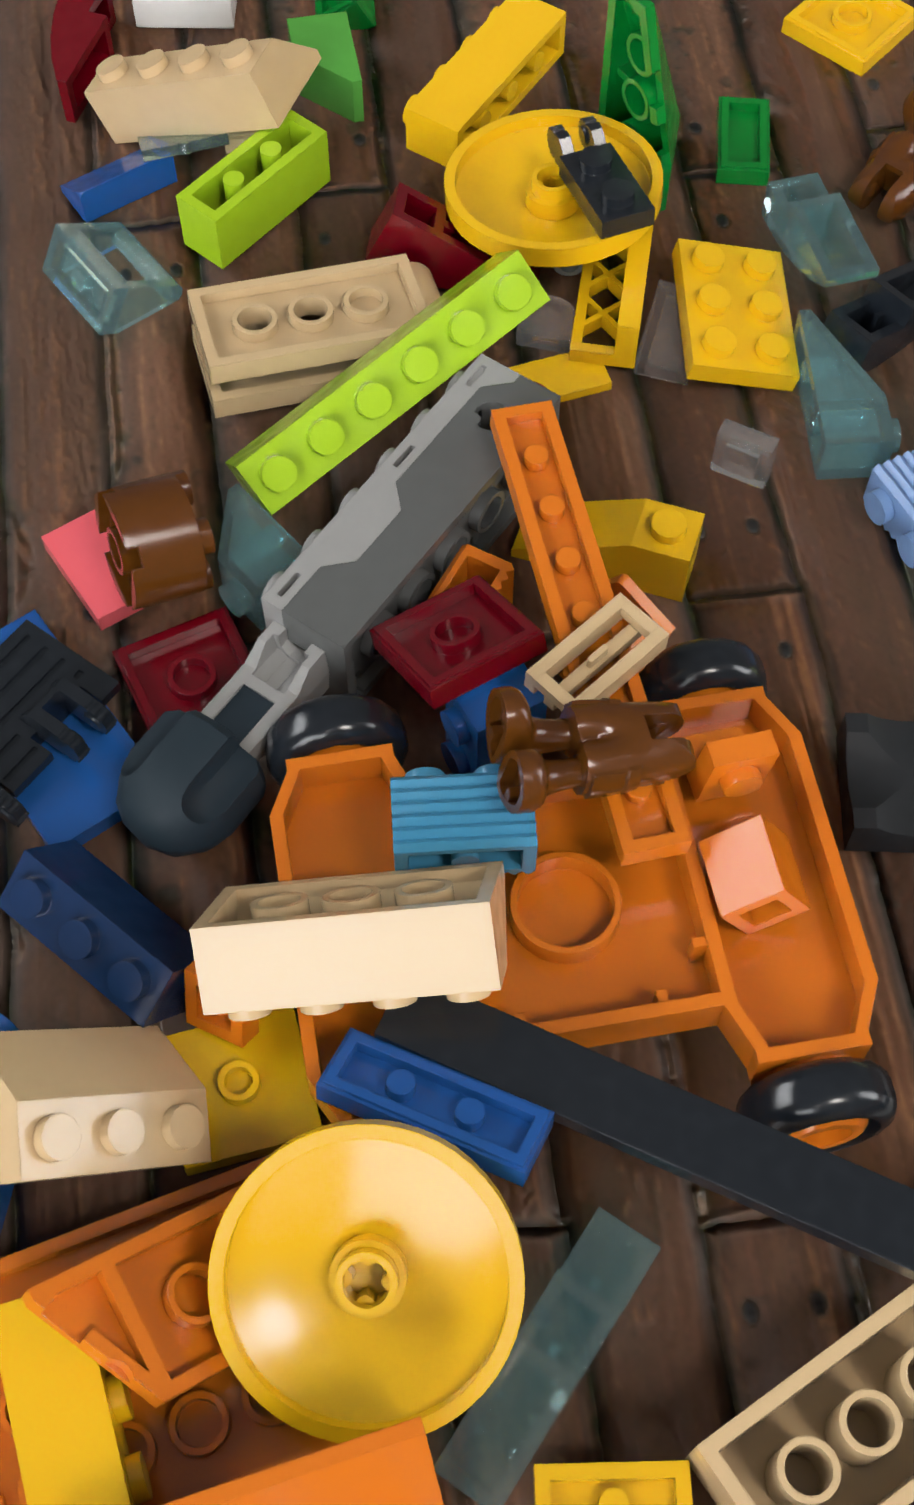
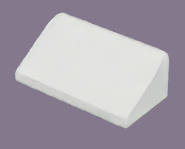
[132,0,237,29]

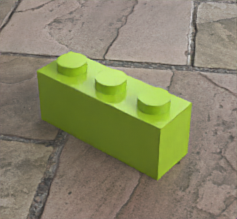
[176,109,331,269]

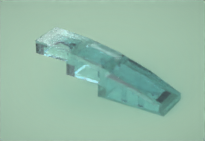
[434,1207,661,1505]

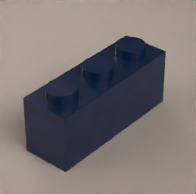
[0,840,194,1028]

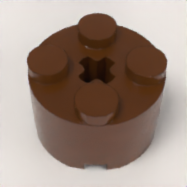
[94,470,216,610]

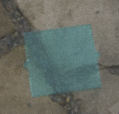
[137,133,230,162]

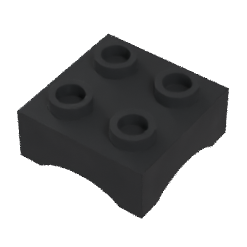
[836,713,914,853]

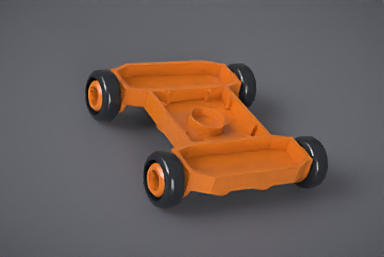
[265,638,897,1179]

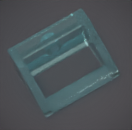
[42,222,183,335]

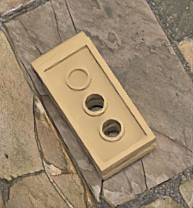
[187,253,440,418]

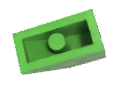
[287,11,364,122]

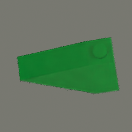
[598,0,680,212]

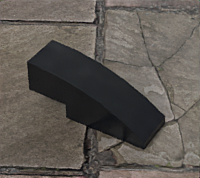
[813,260,914,379]

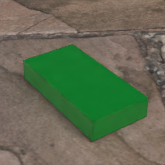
[715,96,770,186]

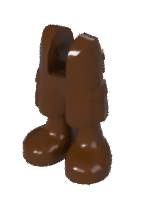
[847,90,914,223]
[486,686,696,814]

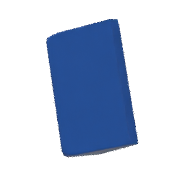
[60,144,178,223]

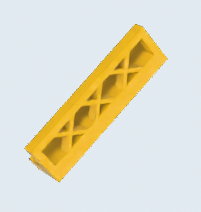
[568,225,653,369]

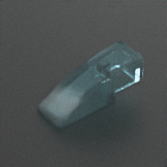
[762,172,880,287]

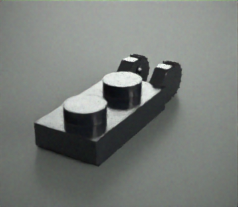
[547,116,655,239]

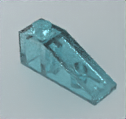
[794,309,901,480]

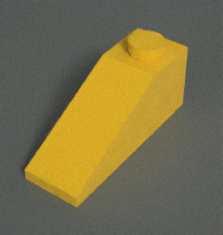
[511,498,705,602]

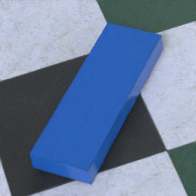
[316,1027,555,1187]

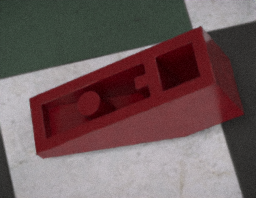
[365,182,540,289]

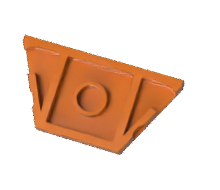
[22,1185,241,1408]

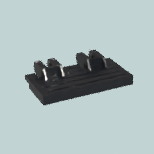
[0,619,122,844]

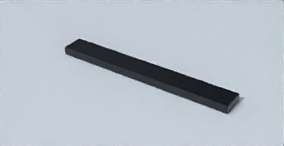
[374,995,914,1280]

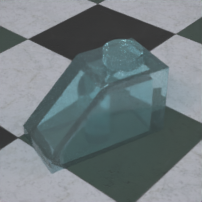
[217,483,302,631]

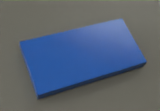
[0,609,135,845]

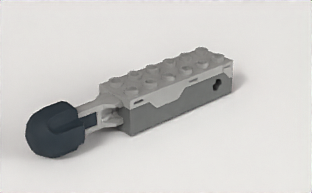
[116,353,561,857]

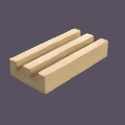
[524,592,670,711]

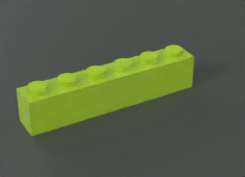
[225,250,551,515]

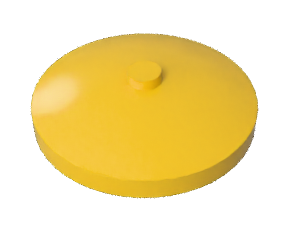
[444,109,663,267]
[208,1119,525,1443]

